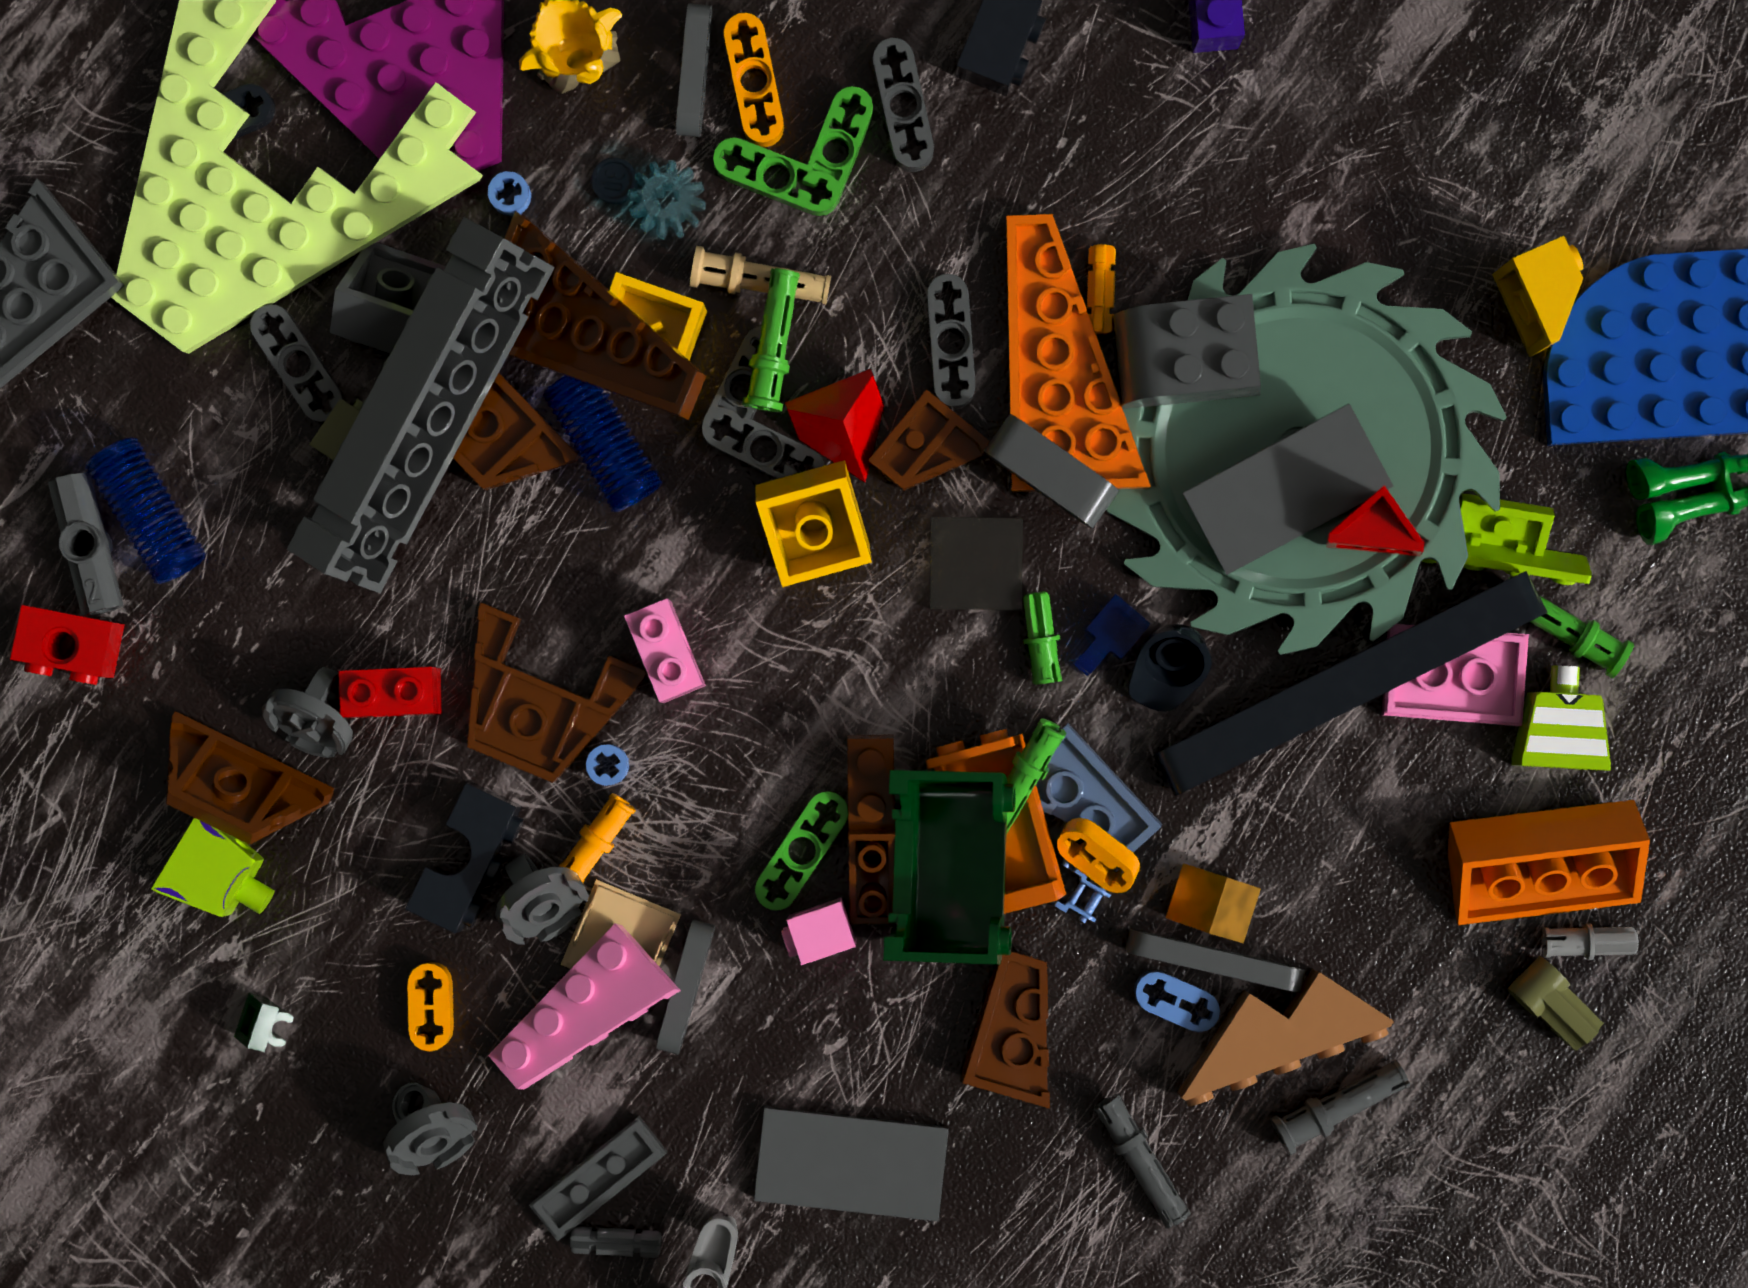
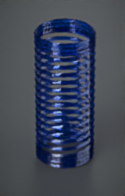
[543,376,662,512]
[85,437,207,584]

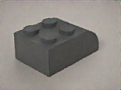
[1113,294,1261,409]

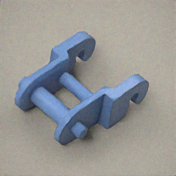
[1049,859,1111,923]

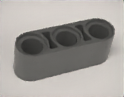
[983,414,1119,529]

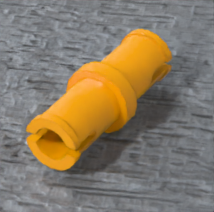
[559,793,636,883]

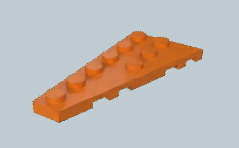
[1006,214,1151,492]

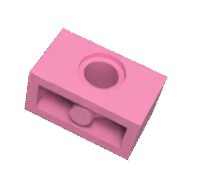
[624,599,706,703]
[781,897,856,965]

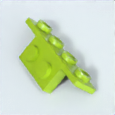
[1422,493,1592,585]

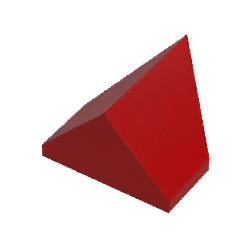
[785,369,884,483]
[1326,485,1425,557]

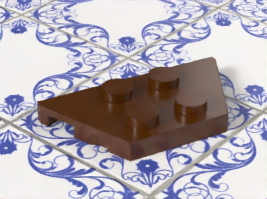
[453,373,580,490]
[166,711,334,844]

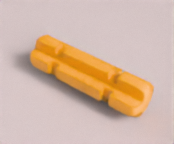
[1087,244,1116,335]

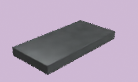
[1182,403,1393,575]
[754,1106,949,1222]

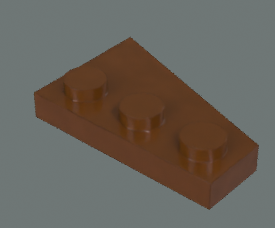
[960,951,1050,1109]

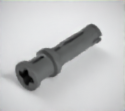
[1270,1060,1410,1156]

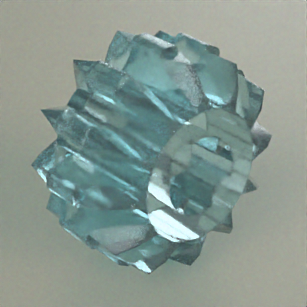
[628,160,706,240]

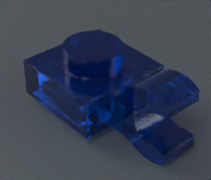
[1073,594,1151,676]

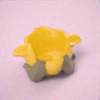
[519,0,622,94]

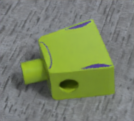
[151,818,275,917]

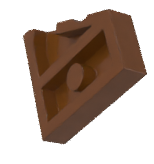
[868,389,990,491]

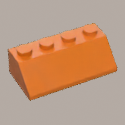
[1447,800,1650,925]

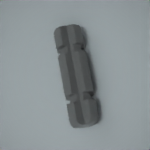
[570,1226,662,1258]

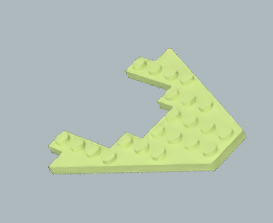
[111,0,483,353]

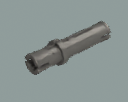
[1093,1093,1191,1229]

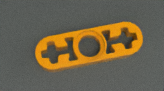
[724,13,784,147]

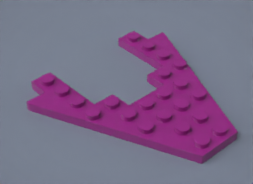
[252,0,504,172]

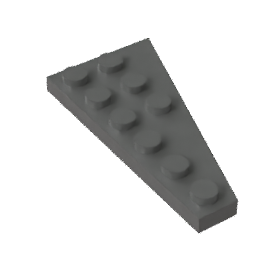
[0,179,125,389]

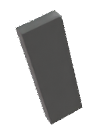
[529,1116,668,1241]

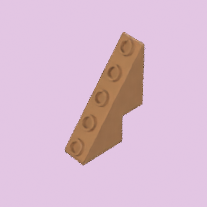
[1177,969,1394,1106]

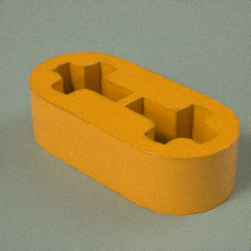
[1057,818,1140,893]
[407,962,454,1052]

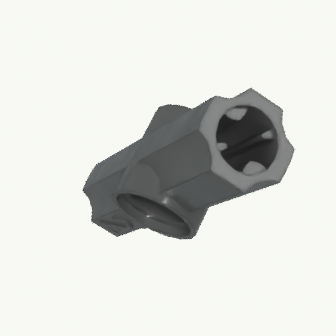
[48,472,124,616]

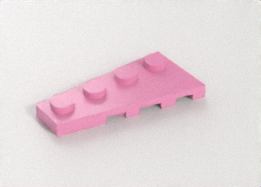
[488,923,681,1090]

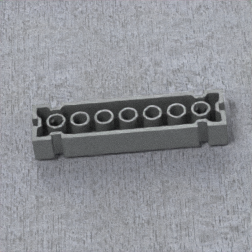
[286,217,555,593]

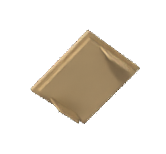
[561,879,681,969]

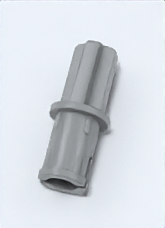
[1542,923,1639,960]

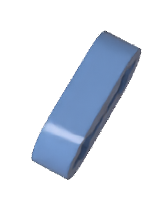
[1134,970,1220,1032]

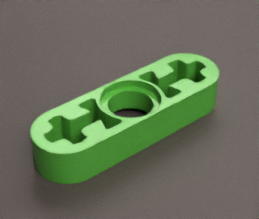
[755,791,848,910]

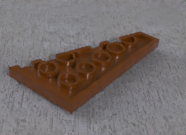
[504,211,706,420]

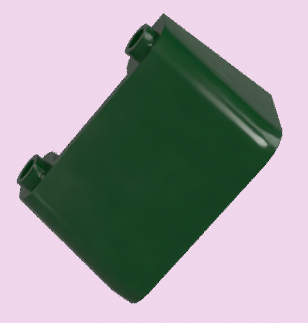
[883,770,1016,965]

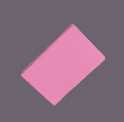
[1381,624,1529,726]

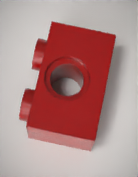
[10,605,125,685]
[339,667,442,718]

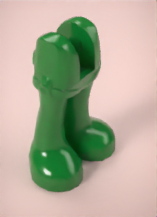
[1626,452,1748,545]

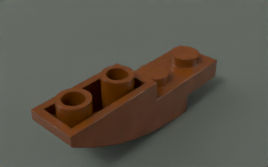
[847,734,895,924]

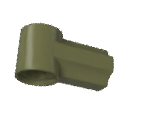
[1507,956,1604,1051]

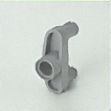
[683,1213,738,1288]

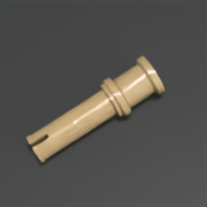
[690,246,831,305]

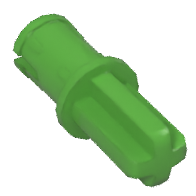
[1023,591,1062,685]

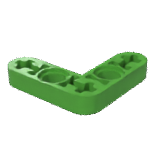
[713,86,873,216]

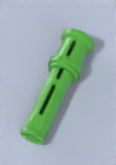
[742,268,800,412]
[1508,578,1634,679]

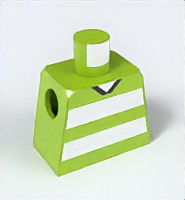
[1511,666,1611,771]

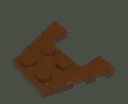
[467,603,647,783]

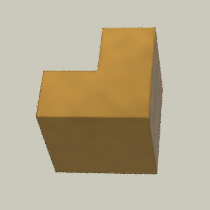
[1166,863,1261,944]

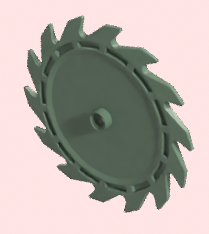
[1106,244,1507,655]

